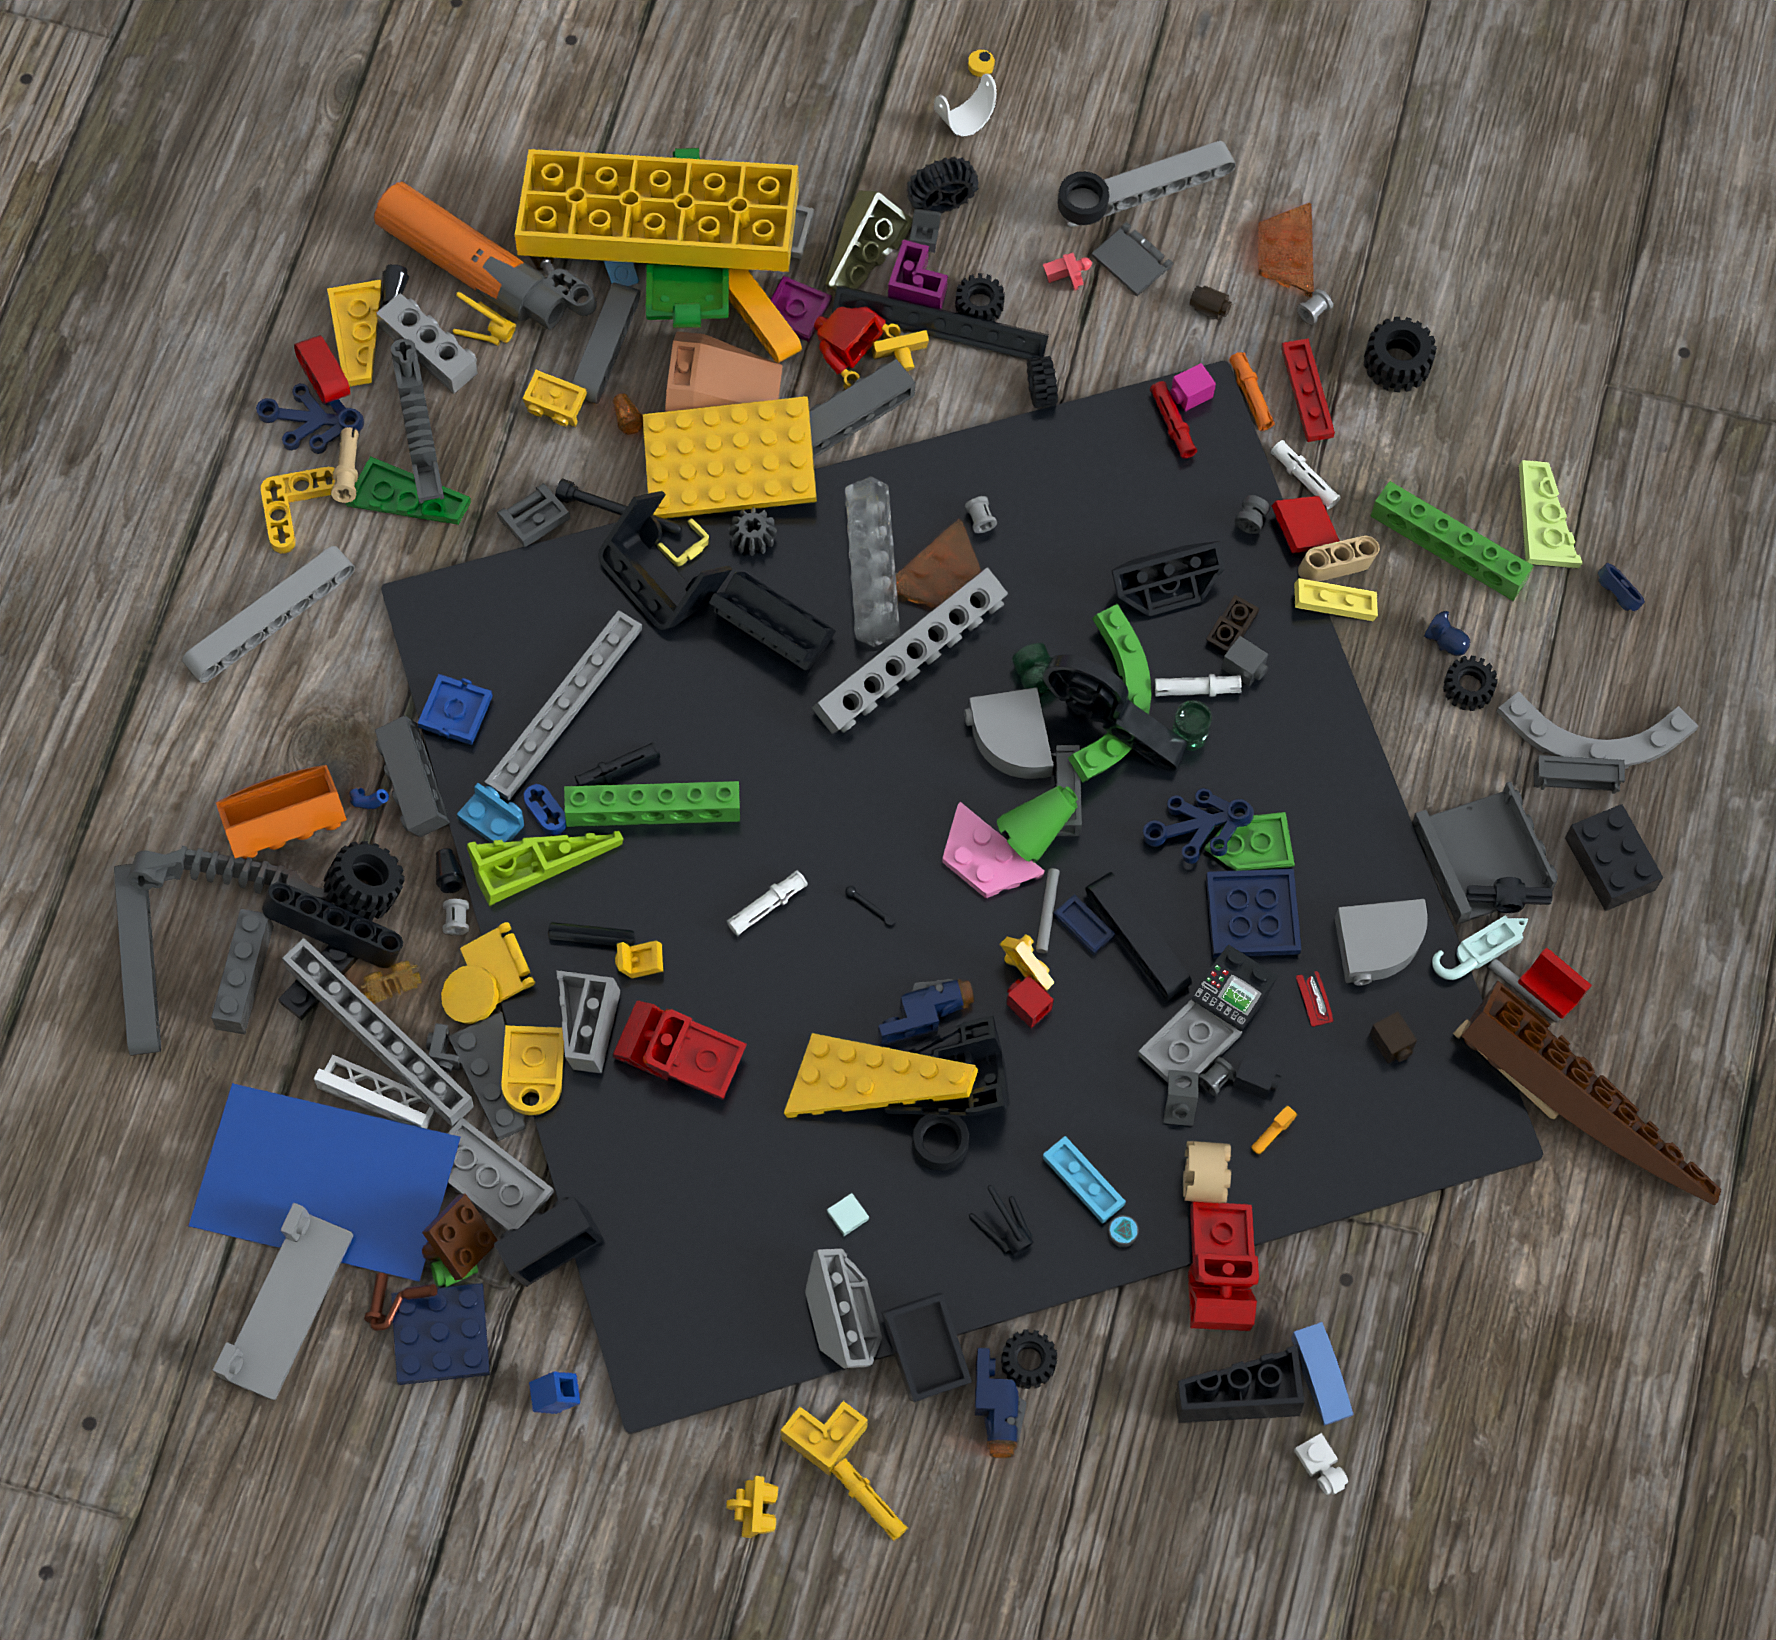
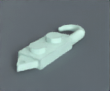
[1432,915,1528,980]

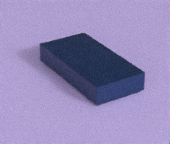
[1053,894,1115,956]

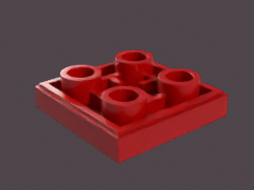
[1271,496,1340,553]

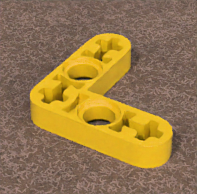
[261,467,335,554]

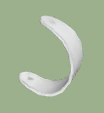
[934,73,997,137]

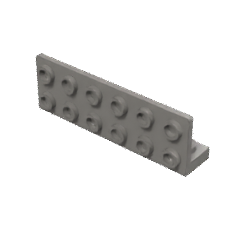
[213,1203,353,1400]

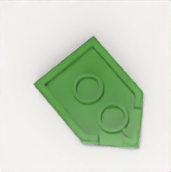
[1204,812,1295,871]

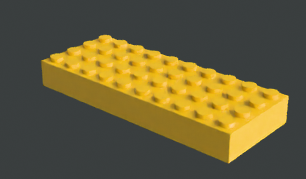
[515,149,799,272]

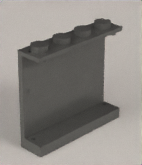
[1412,781,1558,925]

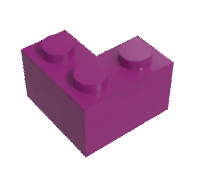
[888,240,948,309]

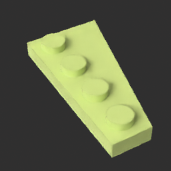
[1519,460,1583,568]

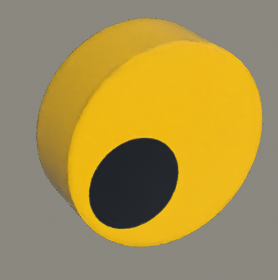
[968,50,995,77]

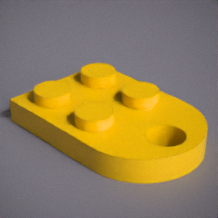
[501,1025,564,1115]

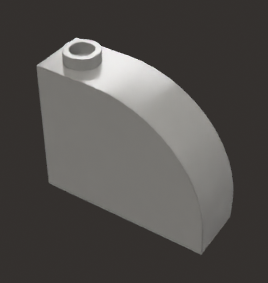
[964,688,1053,779]
[1334,899,1427,985]

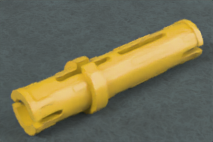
[831,1458,908,1542]

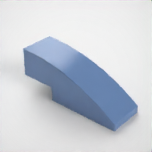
[1291,1322,1353,1426]

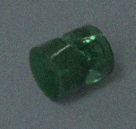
[1012,643,1051,695]
[1172,700,1212,751]

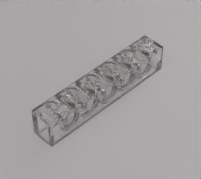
[845,476,900,647]

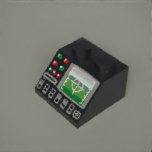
[1191,945,1278,1032]

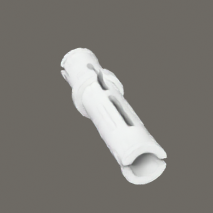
[1271,440,1341,510]
[1155,674,1242,697]
[727,870,808,936]

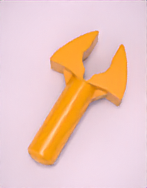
[1251,1106,1298,1154]

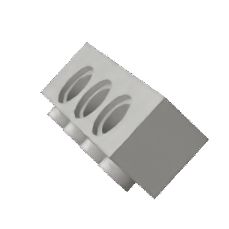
[376,293,478,393]

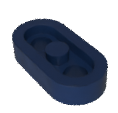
[1598,563,1645,611]

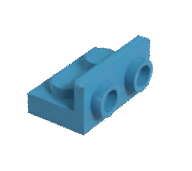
[457,783,524,843]

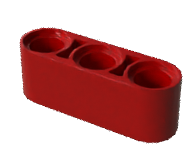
[294,335,351,404]

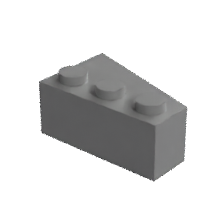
[557,970,621,1073]

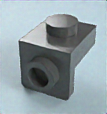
[909,209,941,253]
[426,1023,461,1073]

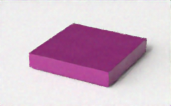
[770,276,832,342]

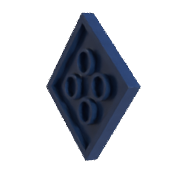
[1206,869,1302,957]
[391,1283,490,1385]

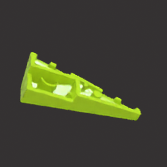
[467,831,623,906]

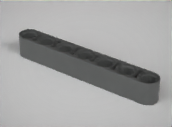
[114,863,161,1056]

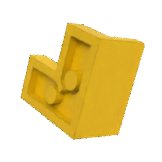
[781,1401,868,1476]

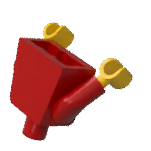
[814,307,901,390]

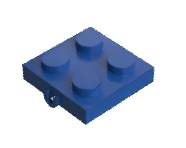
[418,674,493,745]

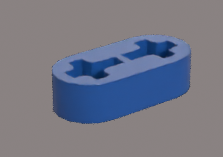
[524,784,566,835]

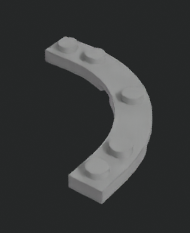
[1497,691,1698,769]

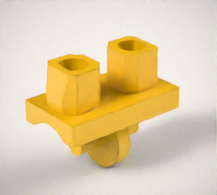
[726,1476,778,1538]

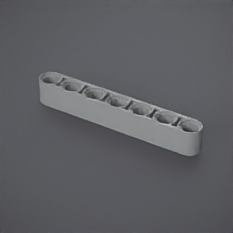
[1057,141,1236,227]
[182,546,355,683]

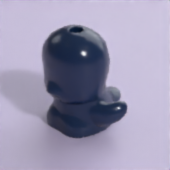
[1424,611,1470,656]

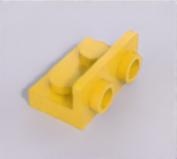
[522,370,587,427]

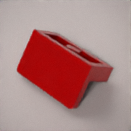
[1518,948,1592,1019]

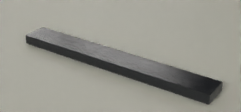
[832,285,1049,359]

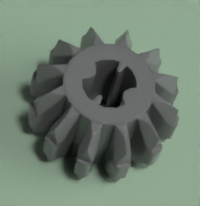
[729,507,777,556]

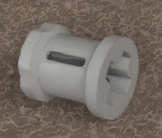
[1297,289,1333,324]
[965,496,997,533]
[443,899,469,935]

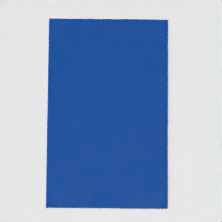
[188,1083,461,1281]

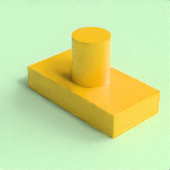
[871,330,929,371]

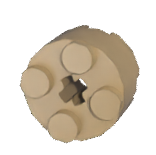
[1183,1141,1231,1203]

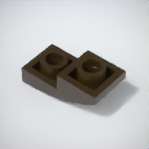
[1206,595,1259,652]

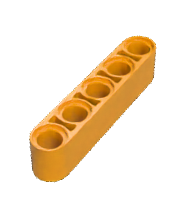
[729,268,802,363]

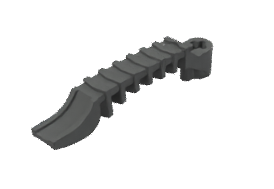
[391,339,444,503]
[128,846,333,904]

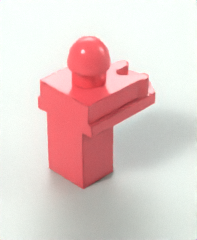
[1043,253,1092,291]

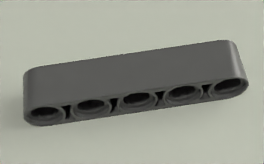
[572,282,641,404]

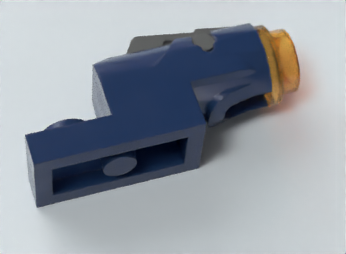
[878,979,974,1045]
[975,1348,1026,1458]

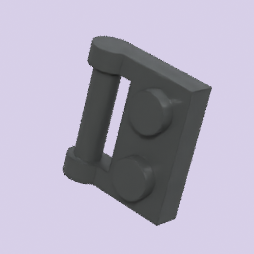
[497,483,571,547]

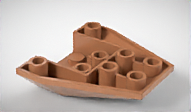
[665,331,783,412]

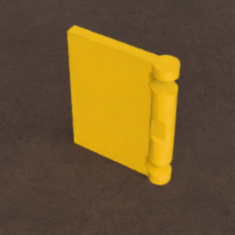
[460,922,535,1004]

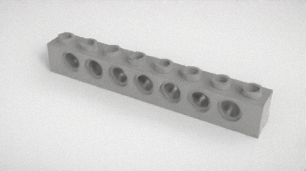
[811,567,1008,734]
[282,938,474,1128]

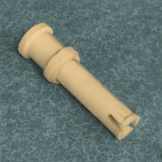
[331,428,359,503]

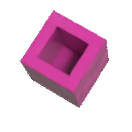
[1170,363,1216,411]

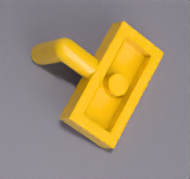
[999,934,1055,990]

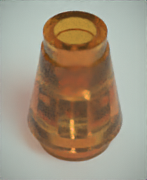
[613,393,643,435]

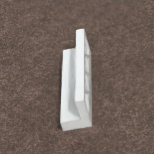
[314,1055,436,1129]

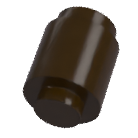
[1189,285,1232,320]

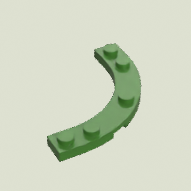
[1068,604,1151,782]

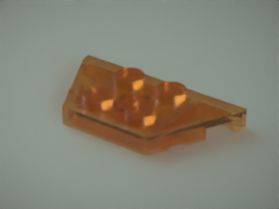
[1258,203,1314,298]
[883,519,981,608]

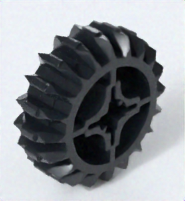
[907,156,979,214]

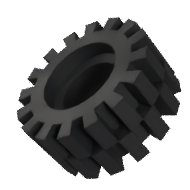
[955,273,1005,322]
[1027,356,1058,408]
[1443,655,1498,711]
[1001,1329,1057,1389]

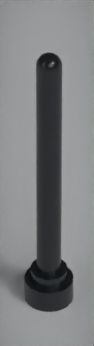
[555,479,682,534]

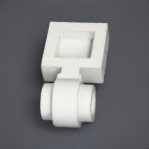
[1294,1433,1348,1495]

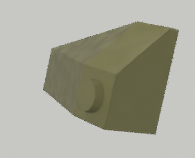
[825,190,913,292]

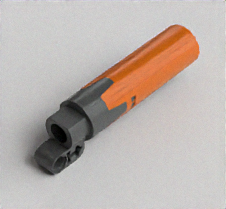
[374,181,597,330]

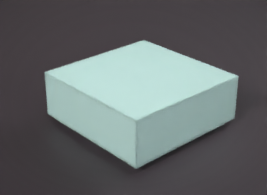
[827,1193,869,1236]

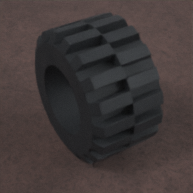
[1364,316,1436,392]
[323,841,405,921]

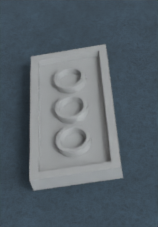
[447,1117,554,1231]

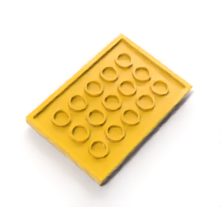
[643,396,817,518]

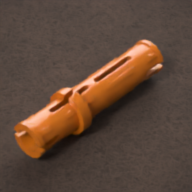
[1229,352,1275,431]

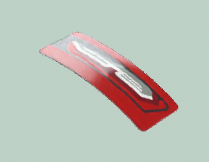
[1296,971,1333,1026]

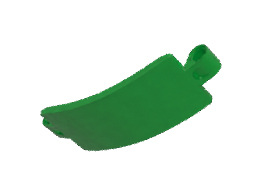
[646,148,729,328]

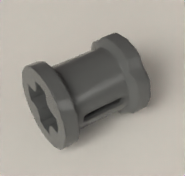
[1198,1057,1237,1096]

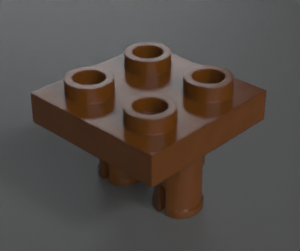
[422,1194,498,1281]

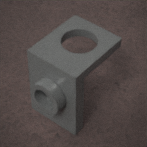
[1163,1070,1198,1126]

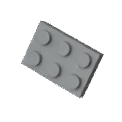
[1138,1000,1242,1088]

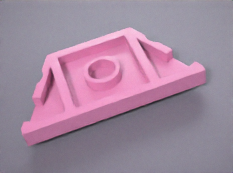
[942,802,1045,898]

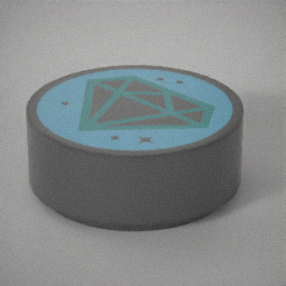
[1108,1215,1139,1247]

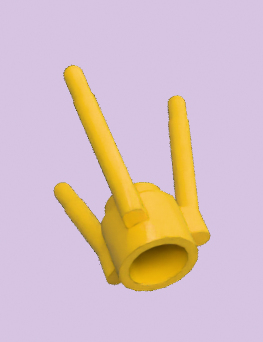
[453,292,516,346]

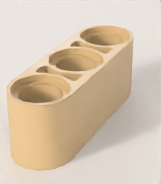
[1298,536,1380,582]

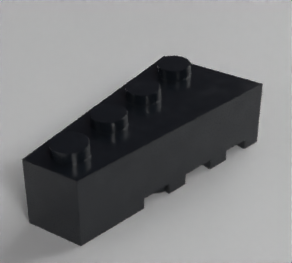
[1175,1345,1305,1423]

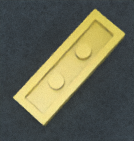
[1294,578,1378,621]

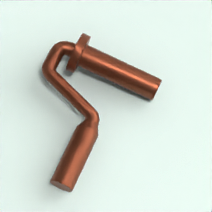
[364,1273,437,1331]

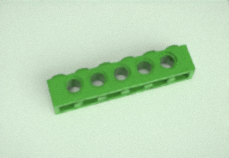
[1370,481,1533,601]
[564,781,740,827]

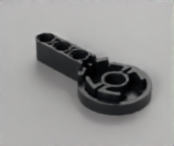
[1043,655,1187,772]

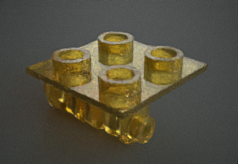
[359,960,422,1004]

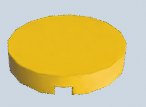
[441,965,499,1025]

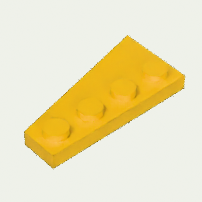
[327,280,382,386]

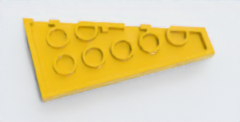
[784,1033,978,1118]

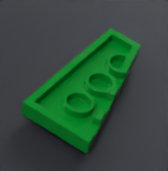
[346,456,471,525]

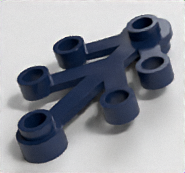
[256,383,364,454]
[1143,788,1254,864]

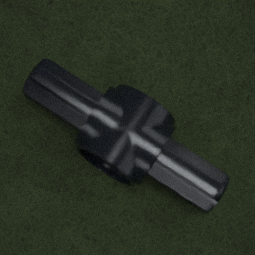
[1466,877,1553,913]

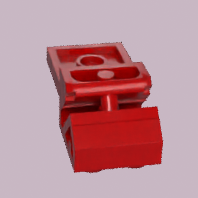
[613,1001,747,1100]
[1188,1201,1259,1331]

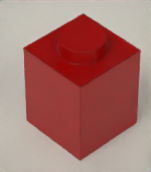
[1006,975,1054,1028]

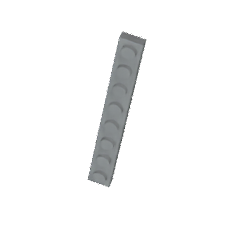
[485,610,642,801]

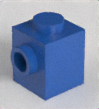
[529,1372,580,1414]

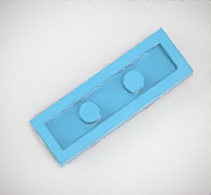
[1042,1136,1126,1224]

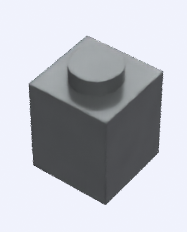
[1221,636,1268,686]

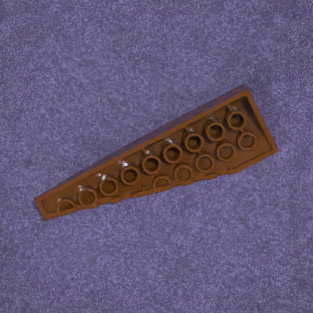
[1461,980,1721,1205]

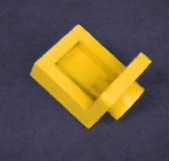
[615,940,663,978]

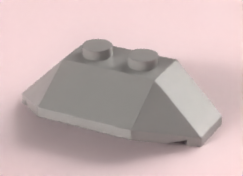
[805,1249,882,1368]

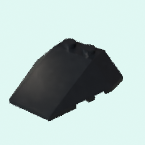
[885,1015,1010,1116]

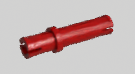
[1150,381,1197,459]

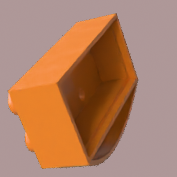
[216,765,347,859]

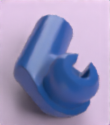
[349,788,389,809]

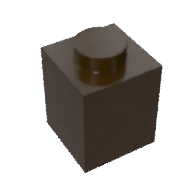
[1369,1011,1417,1063]

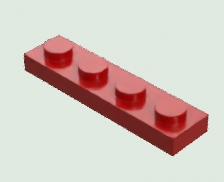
[1281,338,1335,442]

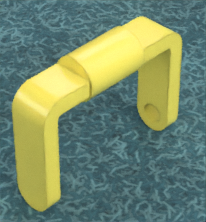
[657,518,709,567]

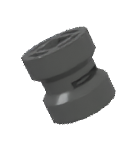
[1234,495,1270,534]

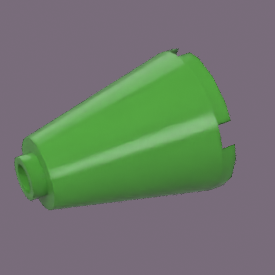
[997,785,1078,863]

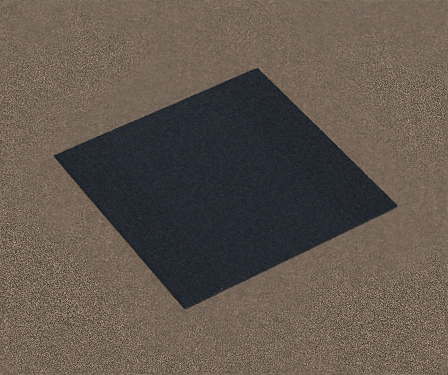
[381,360,1543,1434]

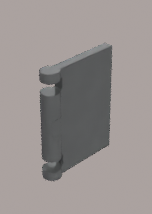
[1091,222,1173,296]

